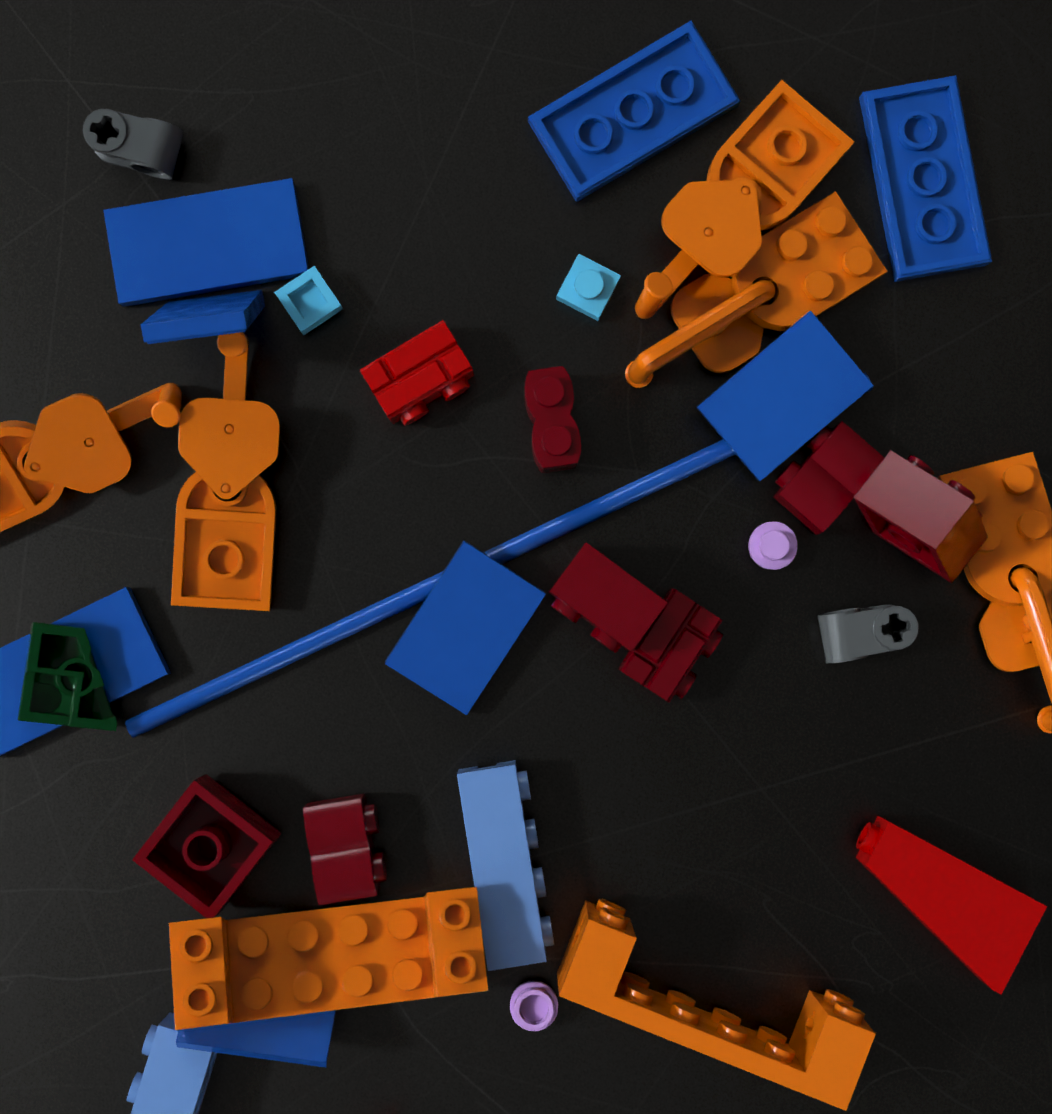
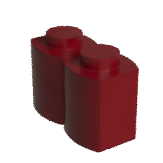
[525,366,581,473]
[773,421,884,535]
[303,793,387,905]

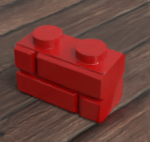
[360,320,474,426]

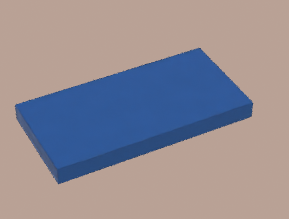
[528,20,740,202]
[859,75,992,282]
[103,178,309,307]
[0,587,171,756]

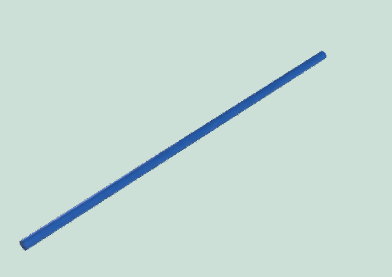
[125,373,873,738]

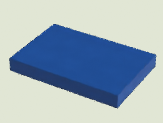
[140,290,265,344]
[696,311,874,481]
[385,540,546,715]
[176,1010,336,1068]

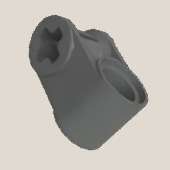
[83,108,184,180]
[817,604,918,663]

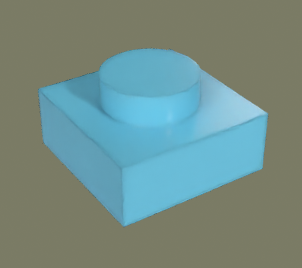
[556,254,621,321]
[274,266,343,335]

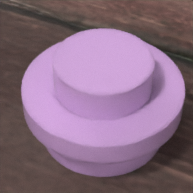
[748,521,797,570]
[510,980,558,1031]

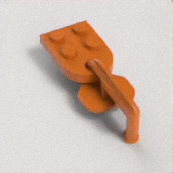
[635,80,855,319]
[625,191,888,388]
[171,332,280,611]
[0,383,182,532]
[937,452,1052,734]

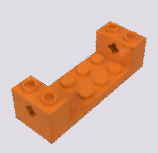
[169,887,488,1030]
[557,899,876,1111]

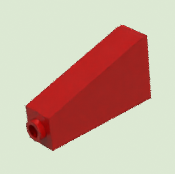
[856,816,1047,995]

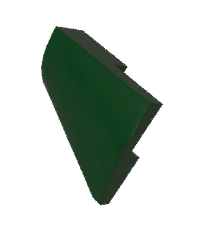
[17,622,117,731]

